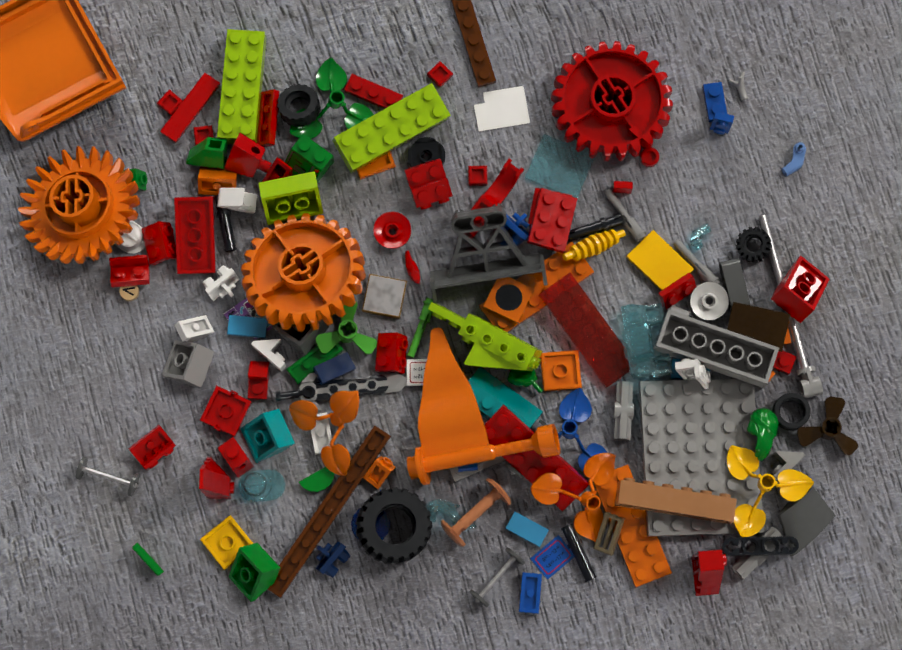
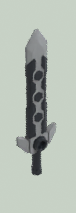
[276,373,407,411]

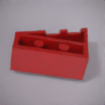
[691,549,727,596]

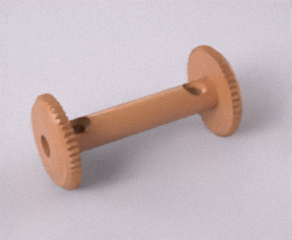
[441,478,511,547]

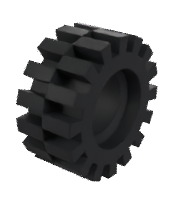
[736,227,772,263]

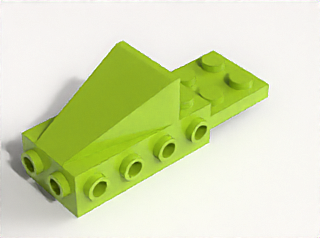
[428,302,543,372]

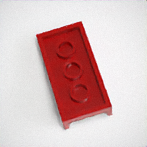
[174,196,216,274]

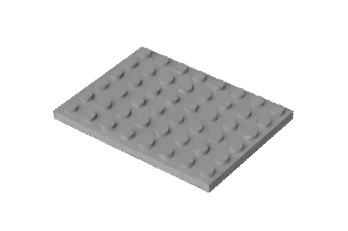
[639,379,764,537]

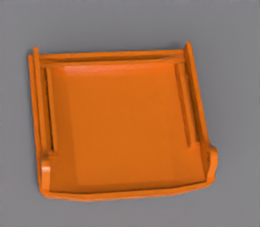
[0,0,126,142]

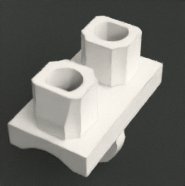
[203,265,240,301]

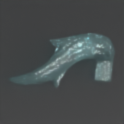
[427,499,477,528]

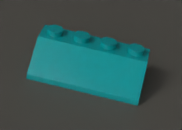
[469,367,543,429]

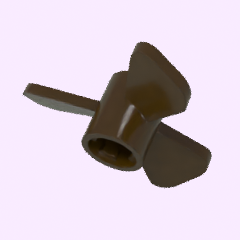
[797,396,858,456]

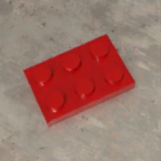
[527,188,578,253]

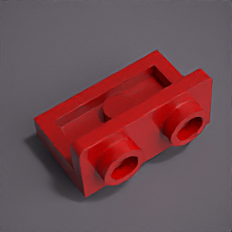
[142,221,177,265]
[375,332,408,374]
[128,425,176,470]

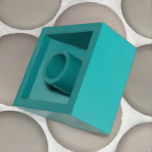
[240,409,295,463]

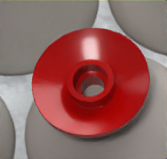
[373,212,411,249]

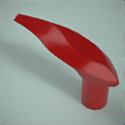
[405,250,421,285]

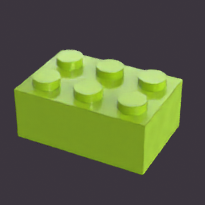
[259,171,324,225]

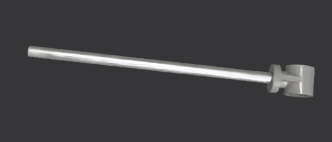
[759,215,823,398]

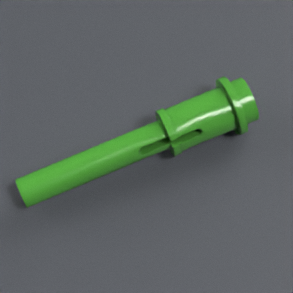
[407,298,437,358]

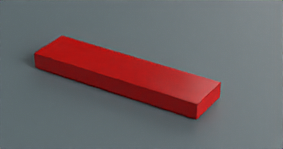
[160,73,221,143]

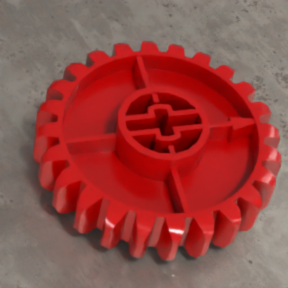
[551,41,673,161]

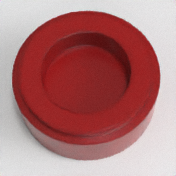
[640,148,659,167]

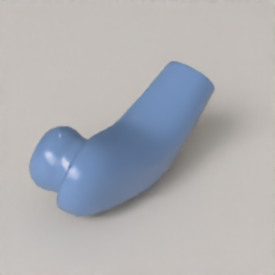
[781,142,806,177]

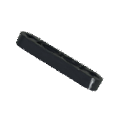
[721,536,799,557]

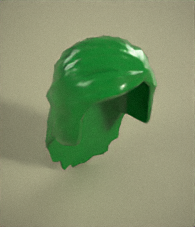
[747,408,779,462]

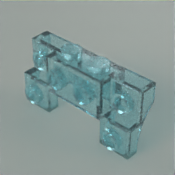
[621,303,673,379]

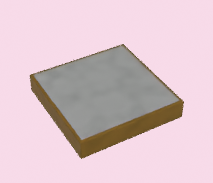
[362,274,407,319]

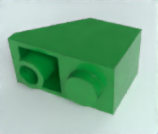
[186,137,227,169]

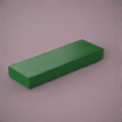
[286,343,344,385]

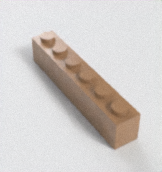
[615,478,737,524]

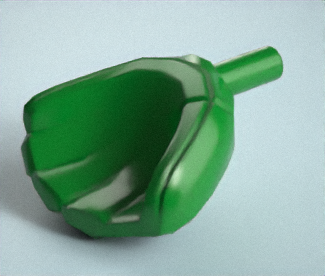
[507,369,543,394]

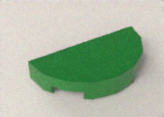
[299,467,335,492]
[132,543,164,576]

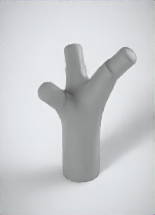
[729,72,748,101]

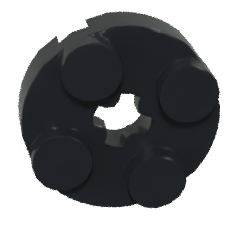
[408,137,445,167]

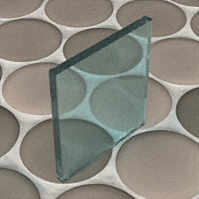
[525,134,595,198]

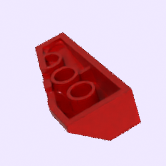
[199,457,235,499]

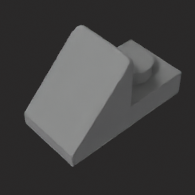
[772,451,805,482]

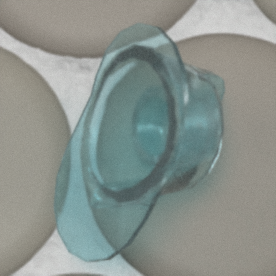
[239,469,286,502]

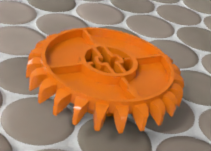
[18,146,140,264]

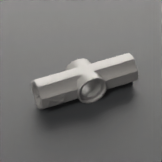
[613,381,634,441]
[731,526,782,580]

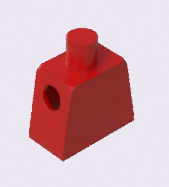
[224,133,272,178]
[218,437,254,478]

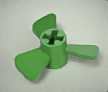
[316,302,377,355]

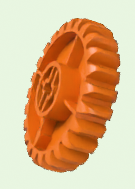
[241,213,366,332]

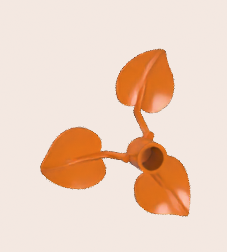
[289,391,359,476]
[530,453,616,542]

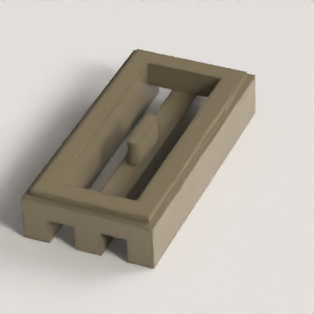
[593,512,625,556]

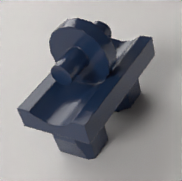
[315,541,350,578]

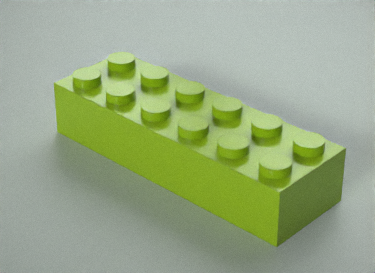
[217,29,266,145]
[332,83,451,173]

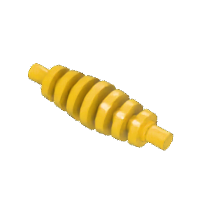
[562,229,626,261]

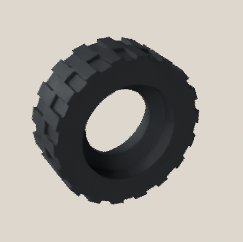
[277,84,321,127]

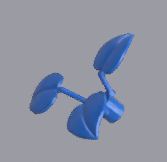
[534,388,607,471]

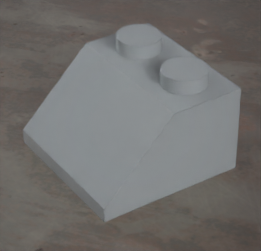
[162,340,214,388]

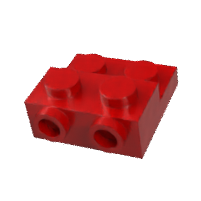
[404,158,453,210]

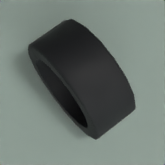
[772,393,811,431]

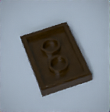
[727,302,790,352]

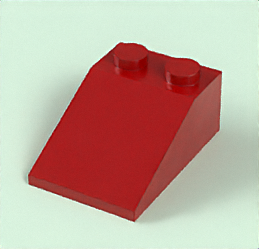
[771,255,830,323]

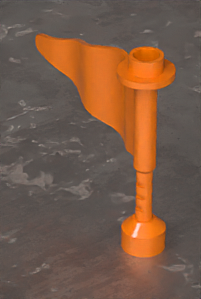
[407,327,560,485]

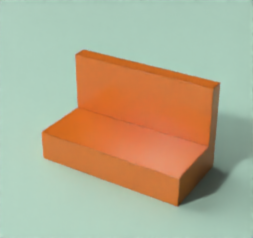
[198,167,238,195]

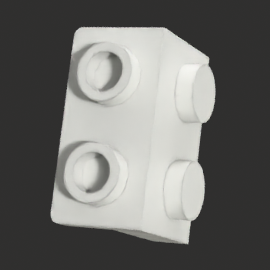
[675,358,711,389]

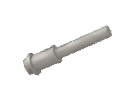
[604,189,646,243]
[673,239,721,284]

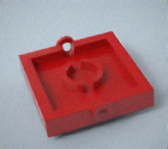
[200,385,252,437]

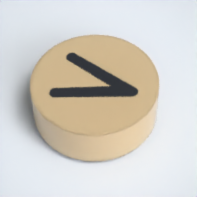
[119,285,139,301]

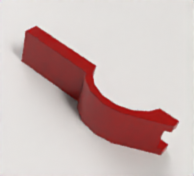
[470,158,524,237]

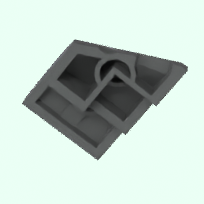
[778,487,836,556]

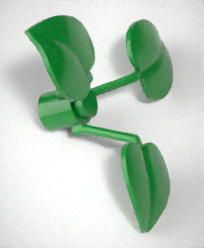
[289,57,374,139]

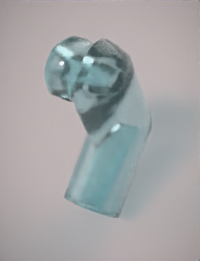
[690,223,711,250]

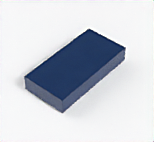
[313,352,356,385]

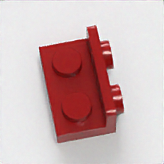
[109,255,150,288]

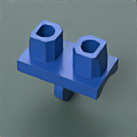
[504,213,530,246]

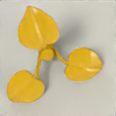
[727,445,814,538]

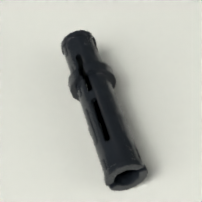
[214,195,237,252]
[568,213,624,243]
[561,524,597,582]

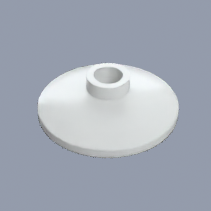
[690,282,729,320]

